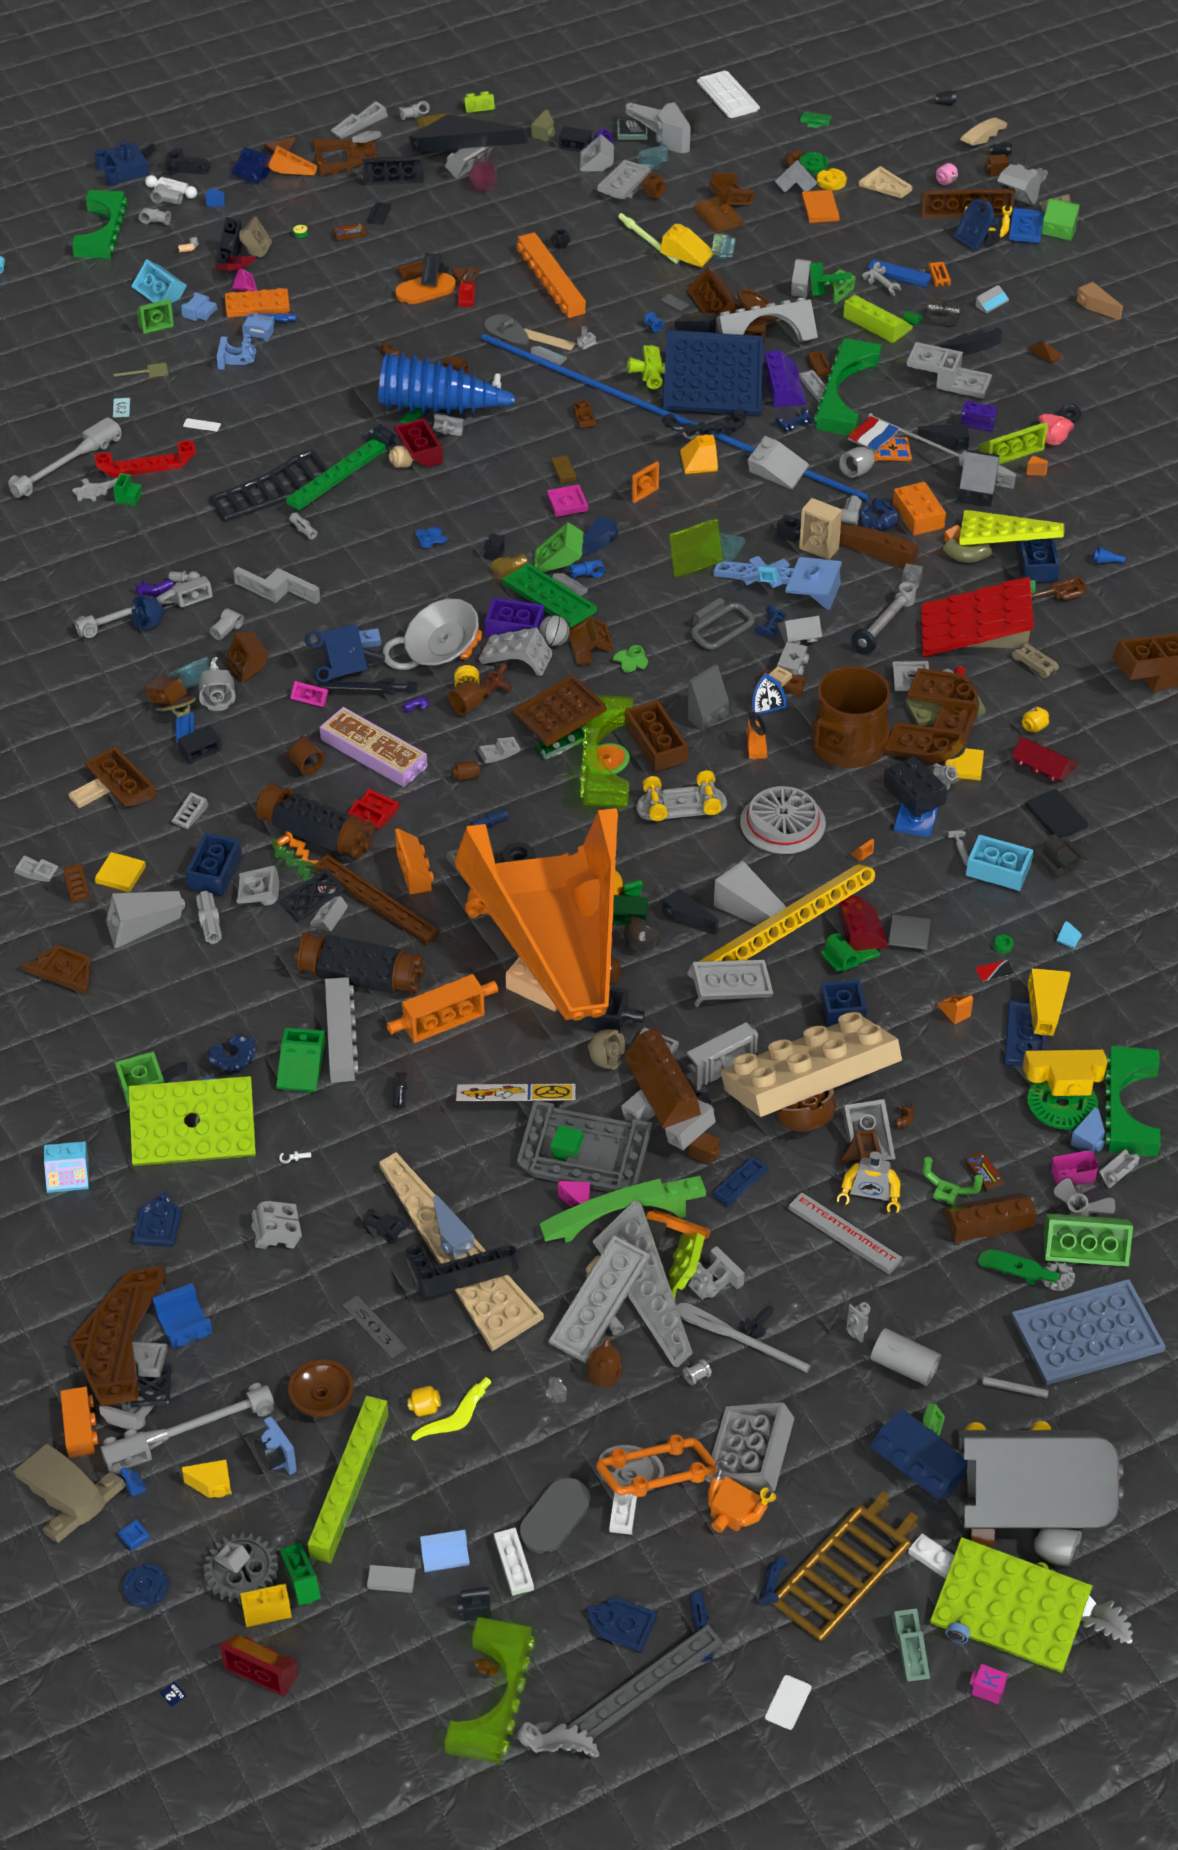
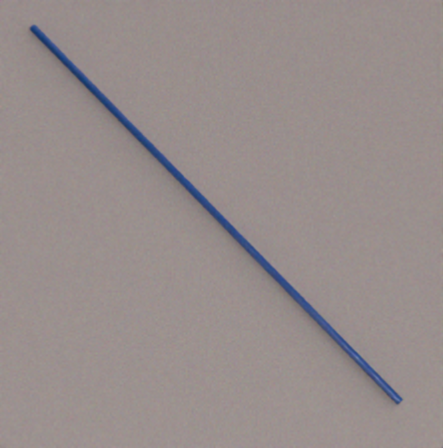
[481,334,869,501]

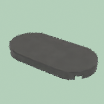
[520,1478,590,1554]

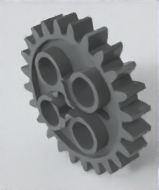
[204,1533,278,1603]

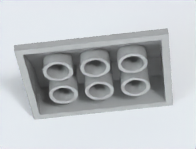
[705,1402,794,1492]

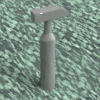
[947,830,969,865]

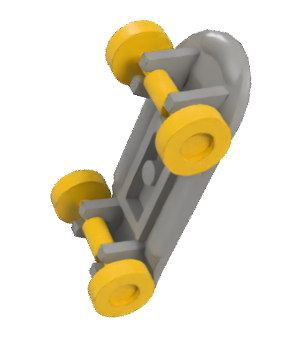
[636,771,727,821]

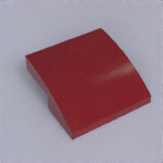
[215,256,256,271]

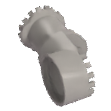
[399,101,430,121]
[138,208,171,225]

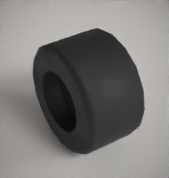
[501,842,535,863]

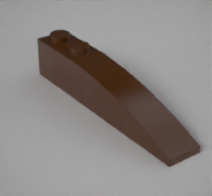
[839,524,918,570]

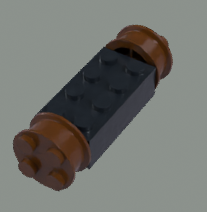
[255,782,375,860]
[295,931,425,996]

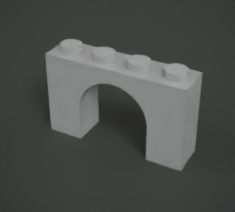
[621,1090,716,1150]

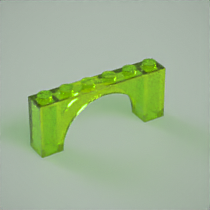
[445,1617,535,1764]

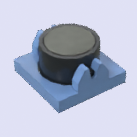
[254,1416,297,1475]

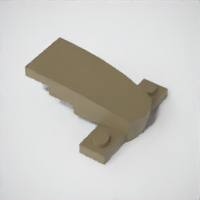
[13,1444,126,1543]

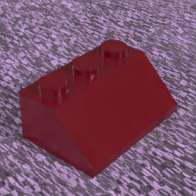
[394,418,443,467]
[1011,737,1078,782]
[838,896,888,951]
[220,1635,299,1697]

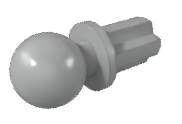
[169,571,201,583]

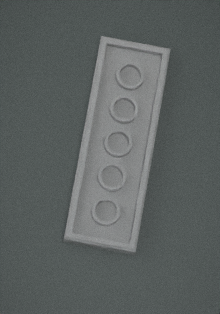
[548,1235,651,1363]

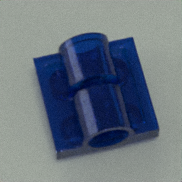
[232,146,271,185]

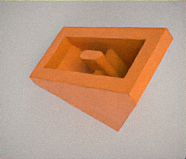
[937,995,973,1024]

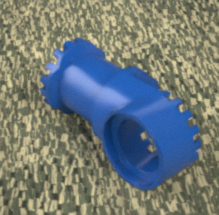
[569,560,606,579]

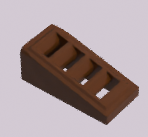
[62,862,89,903]

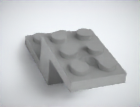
[907,342,992,399]

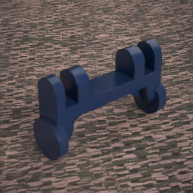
[776,407,813,433]
[755,605,786,638]
[758,1556,788,1605]

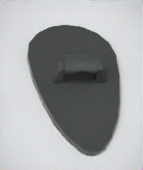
[484,314,529,346]

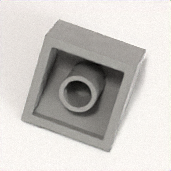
[580,134,614,171]
[777,616,822,644]

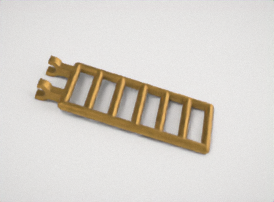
[771,1491,918,1641]

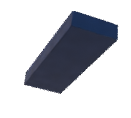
[712,1156,768,1208]

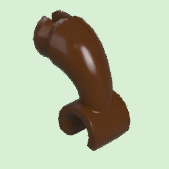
[381,340,400,356]
[895,1102,915,1128]

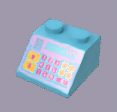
[44,1141,89,1193]

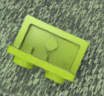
[462,91,495,113]

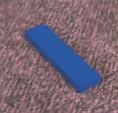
[867,259,932,287]

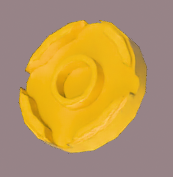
[817,168,847,190]

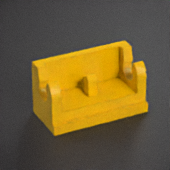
[240,1584,292,1627]

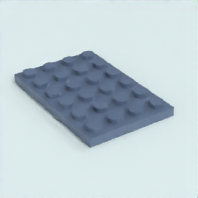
[1011,1279,1166,1385]

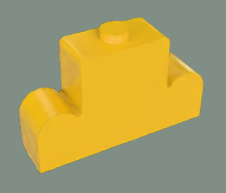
[1023,1050,1107,1096]

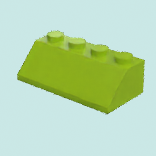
[843,294,913,343]
[978,422,1048,465]

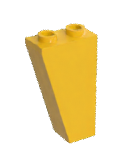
[1027,968,1070,1036]

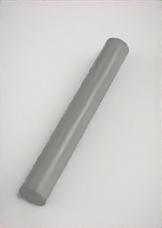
[983,1376,1049,1399]

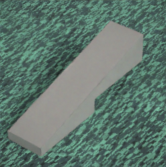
[331,102,388,139]

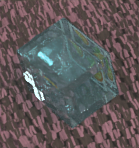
[711,234,736,259]

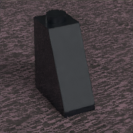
[674,313,716,333]

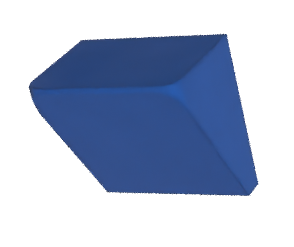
[206,188,225,207]
[120,1467,147,1496]

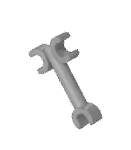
[862,262,901,296]

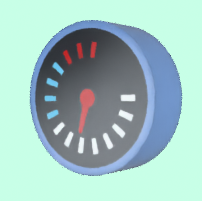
[946,1622,970,1643]

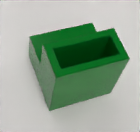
[113,473,143,506]
[550,1125,585,1162]

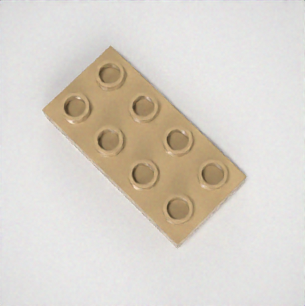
[721,1012,902,1117]

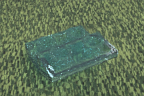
[699,532,746,562]

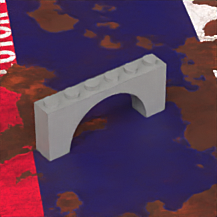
[716,298,818,342]

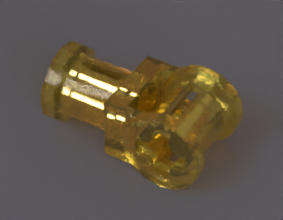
[491,553,528,580]

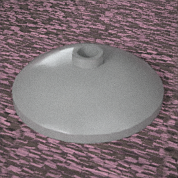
[598,1445,664,1491]

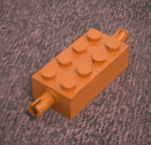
[386,974,498,1043]

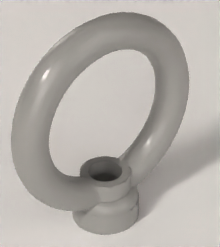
[382,636,420,670]

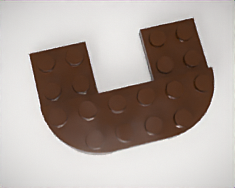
[885,668,979,765]

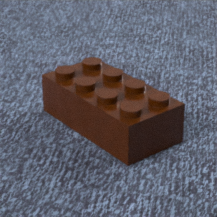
[625,699,689,772]

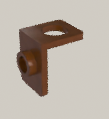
[452,267,480,283]

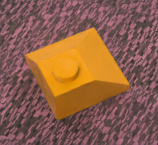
[680,435,718,474]

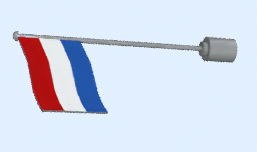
[848,413,966,467]

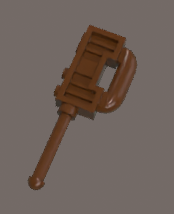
[1031,576,1087,600]

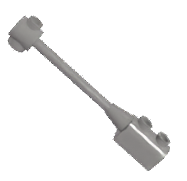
[8,417,122,498]
[74,576,213,638]
[100,1383,274,1474]

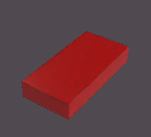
[458,283,475,307]

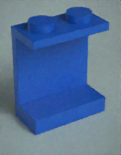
[152,1283,213,1349]

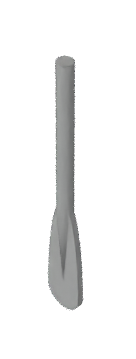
[677,1303,811,1373]

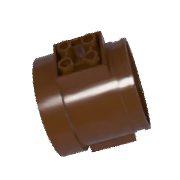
[811,666,890,768]

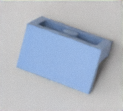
[420,1530,470,1572]

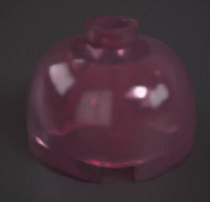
[469,161,497,192]

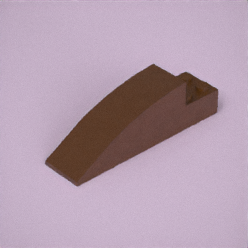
[1113,633,1178,692]

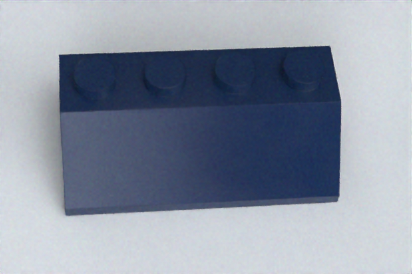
[870,1409,967,1500]

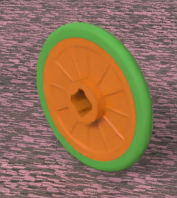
[583,743,630,777]

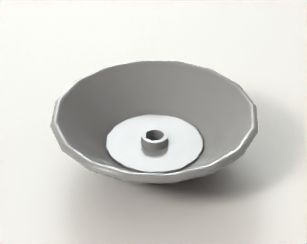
[405,598,479,666]

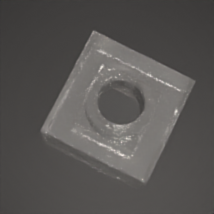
[902,563,923,588]

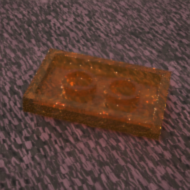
[694,196,743,233]

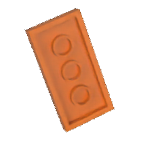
[225,288,290,317]

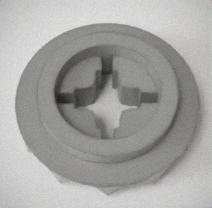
[1042,1261,1075,1291]

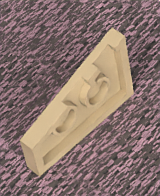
[859,166,912,198]

